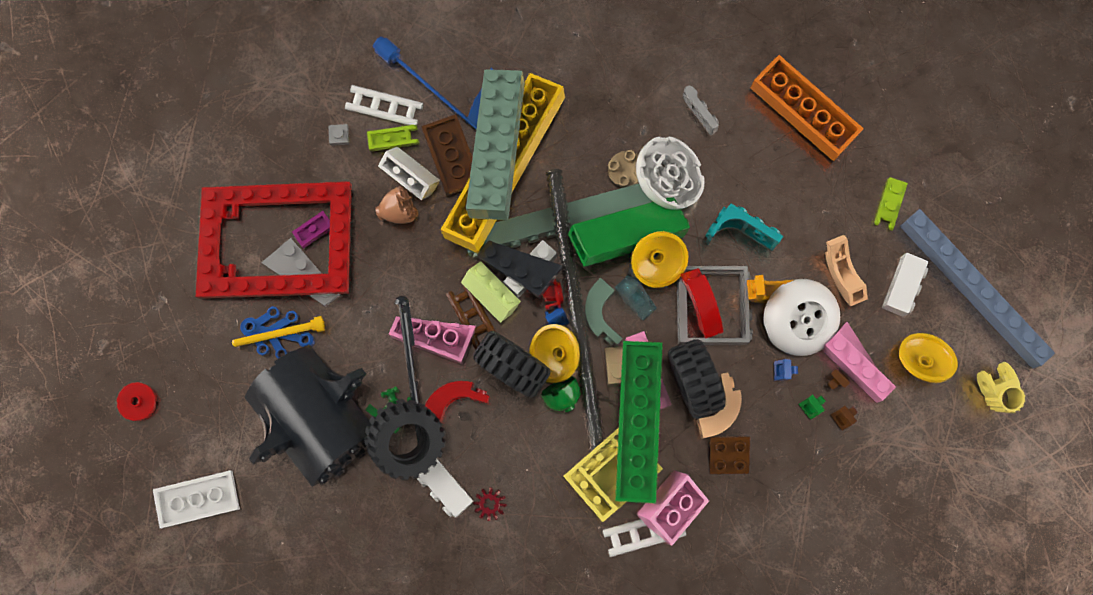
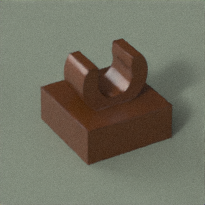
[828,367,851,390]
[831,406,858,431]

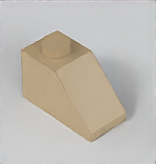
[604,346,623,386]

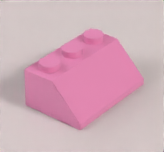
[637,470,709,545]

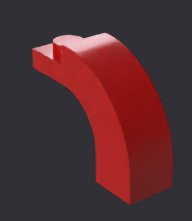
[681,268,724,339]
[425,381,490,423]

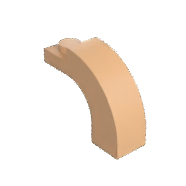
[825,235,868,306]
[697,372,742,439]

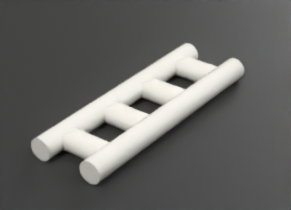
[345,85,423,125]
[603,519,686,557]

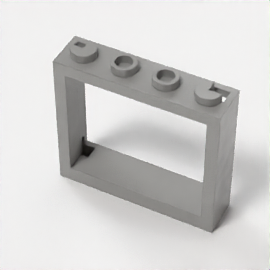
[677,266,753,345]

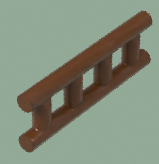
[446,285,496,350]

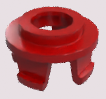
[543,278,564,310]

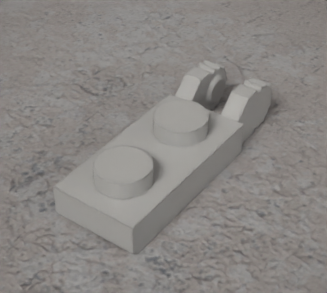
[683,85,719,135]

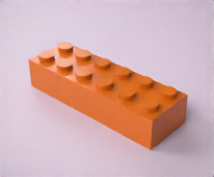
[751,55,864,161]

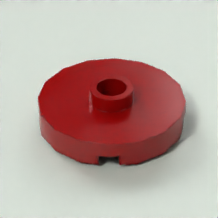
[117,382,157,421]

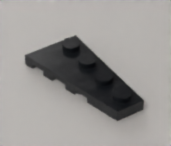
[477,241,563,298]

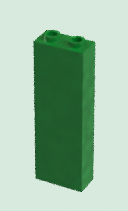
[568,197,690,267]

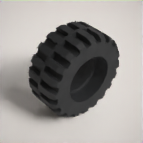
[473,331,550,398]
[668,339,726,419]
[365,399,446,480]

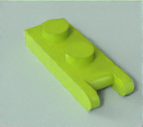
[367,125,420,152]
[874,177,908,230]

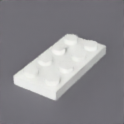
[153,470,240,529]

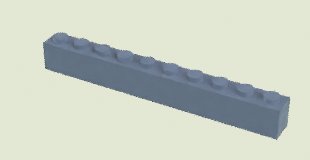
[900,209,1055,369]

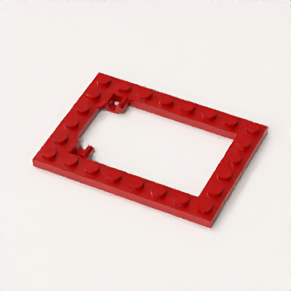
[196,181,352,299]

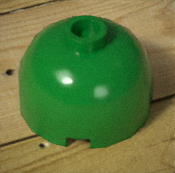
[541,376,580,412]

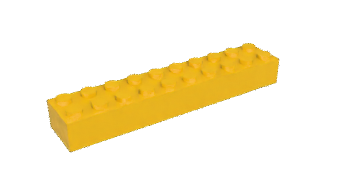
[440,73,565,253]

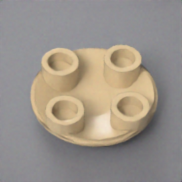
[608,150,639,187]

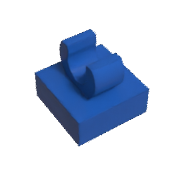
[545,307,570,326]
[774,359,798,381]

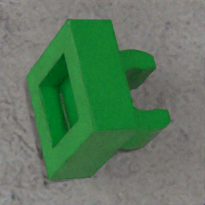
[799,395,826,420]

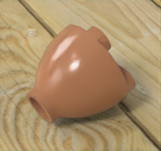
[375,186,418,224]

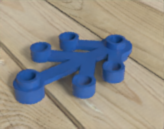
[240,306,315,359]

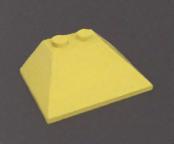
[563,428,663,522]

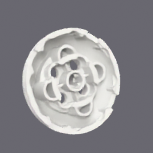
[636,136,704,210]
[764,279,840,356]

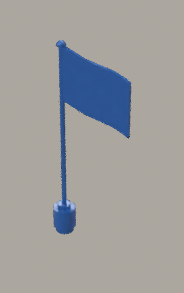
[373,36,493,129]

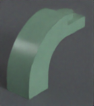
[585,278,623,347]

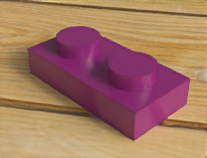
[292,211,330,249]

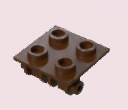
[709,436,750,474]

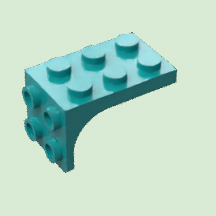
[705,203,783,251]

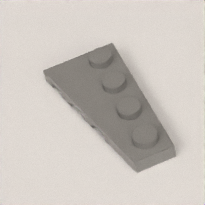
[261,238,341,307]

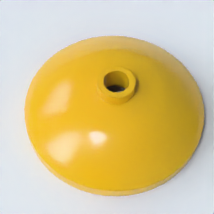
[631,231,688,288]
[529,324,580,383]
[899,333,958,383]

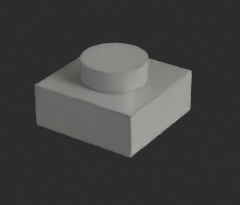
[329,124,349,146]

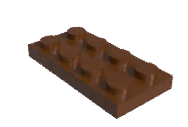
[421,114,473,196]

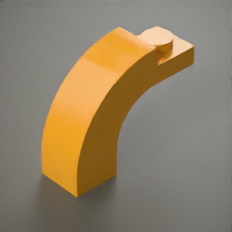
[747,275,793,303]

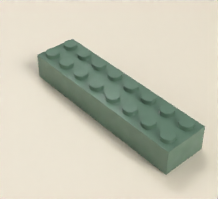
[466,69,525,220]

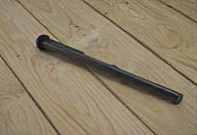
[394,296,421,445]

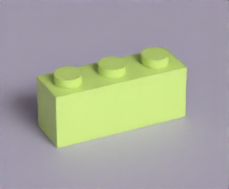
[461,261,521,323]

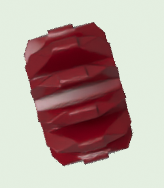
[473,487,507,521]

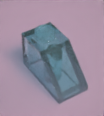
[614,275,657,320]

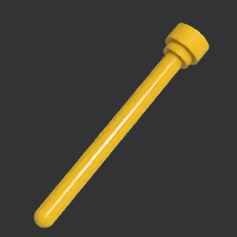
[232,316,325,347]

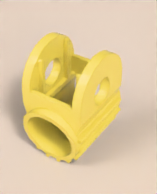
[977,362,1026,413]

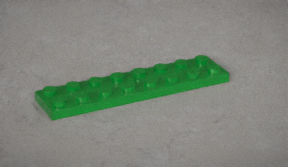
[615,341,663,503]

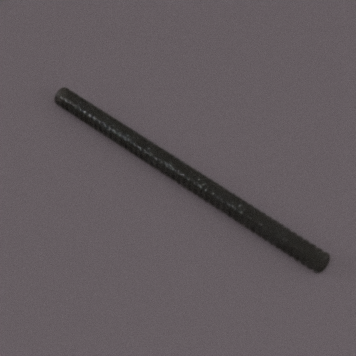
[546,169,606,451]

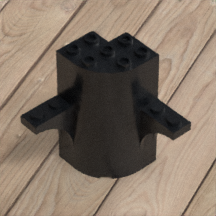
[244,345,371,487]

